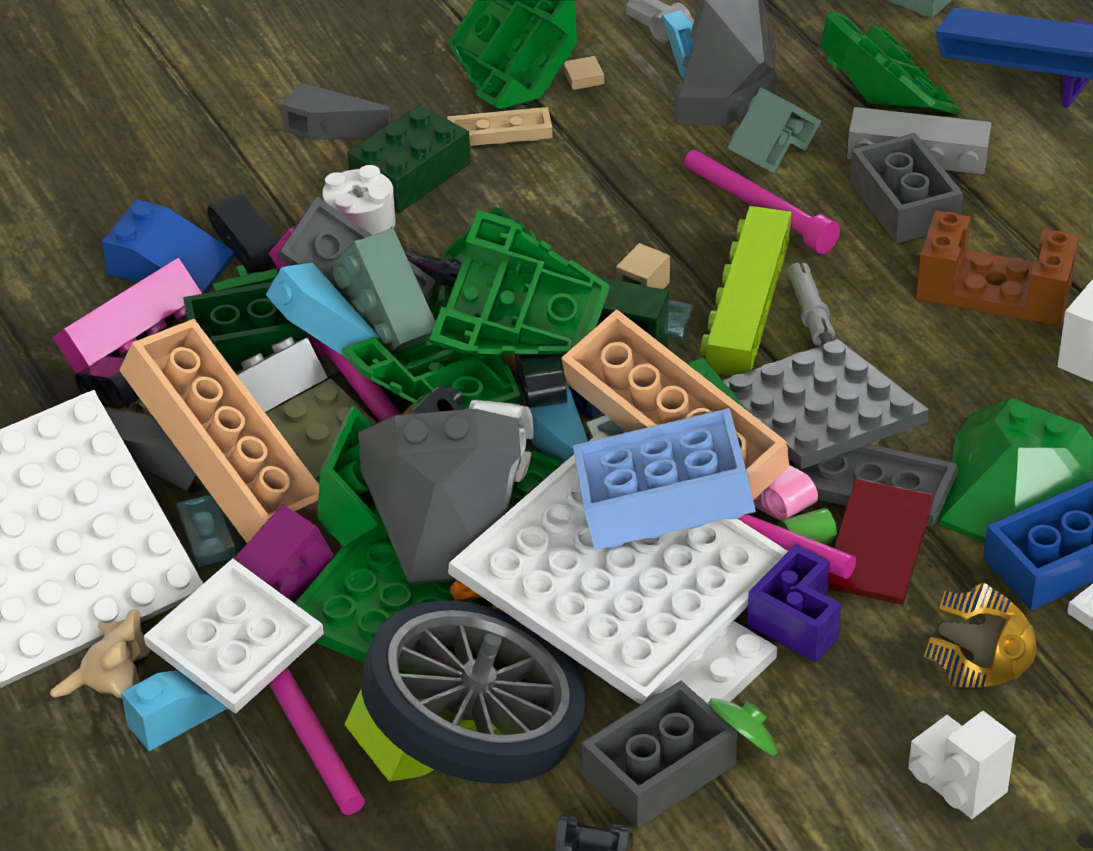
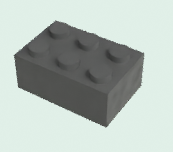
[850,133,963,244]
[581,680,738,829]

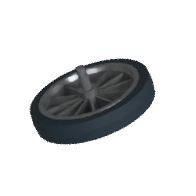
[361,601,585,784]

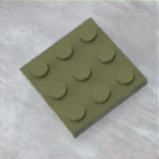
[266,378,377,484]

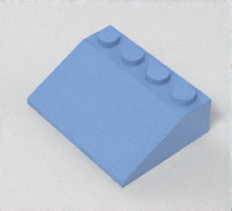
[573,408,756,550]

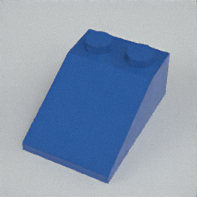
[102,199,235,294]

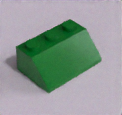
[317,406,381,547]

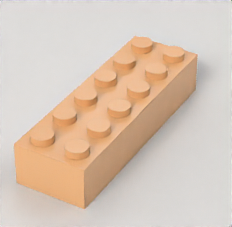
[561,309,789,500]
[119,319,319,543]

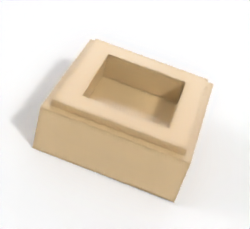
[563,56,604,90]

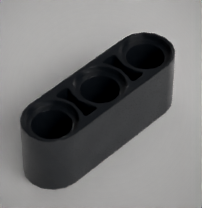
[207,194,279,273]
[515,354,567,408]
[75,357,140,408]

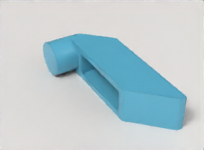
[662,10,695,79]

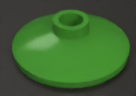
[708,698,779,756]

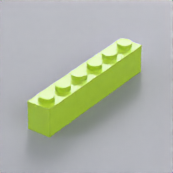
[700,206,792,376]

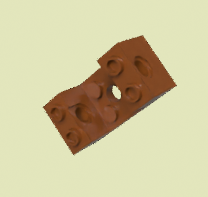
[916,210,1079,326]

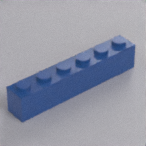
[935,7,1093,79]

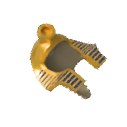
[924,583,1037,688]

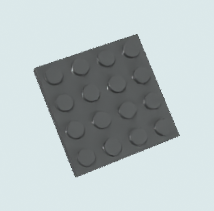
[723,340,929,469]

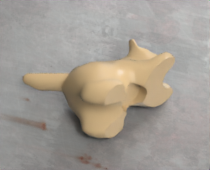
[50,609,150,698]

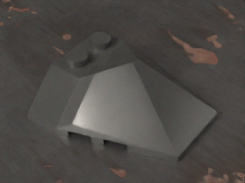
[674,0,776,126]
[358,409,521,585]

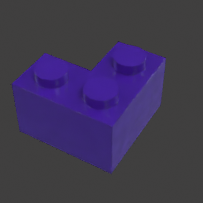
[747,544,841,662]

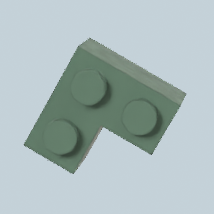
[728,87,821,173]

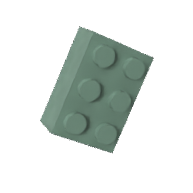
[332,228,436,354]

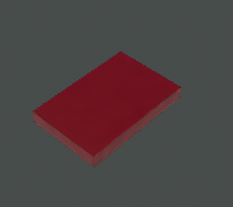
[828,478,934,605]

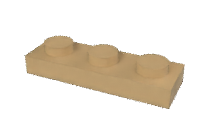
[447,107,552,147]

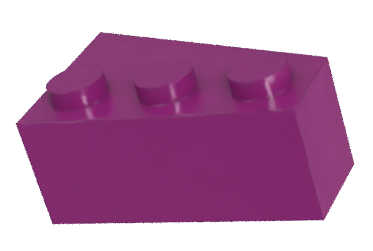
[234,504,334,602]

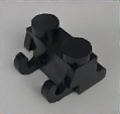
[555,815,633,851]

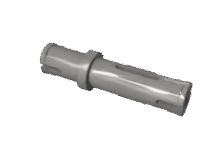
[787,263,836,346]

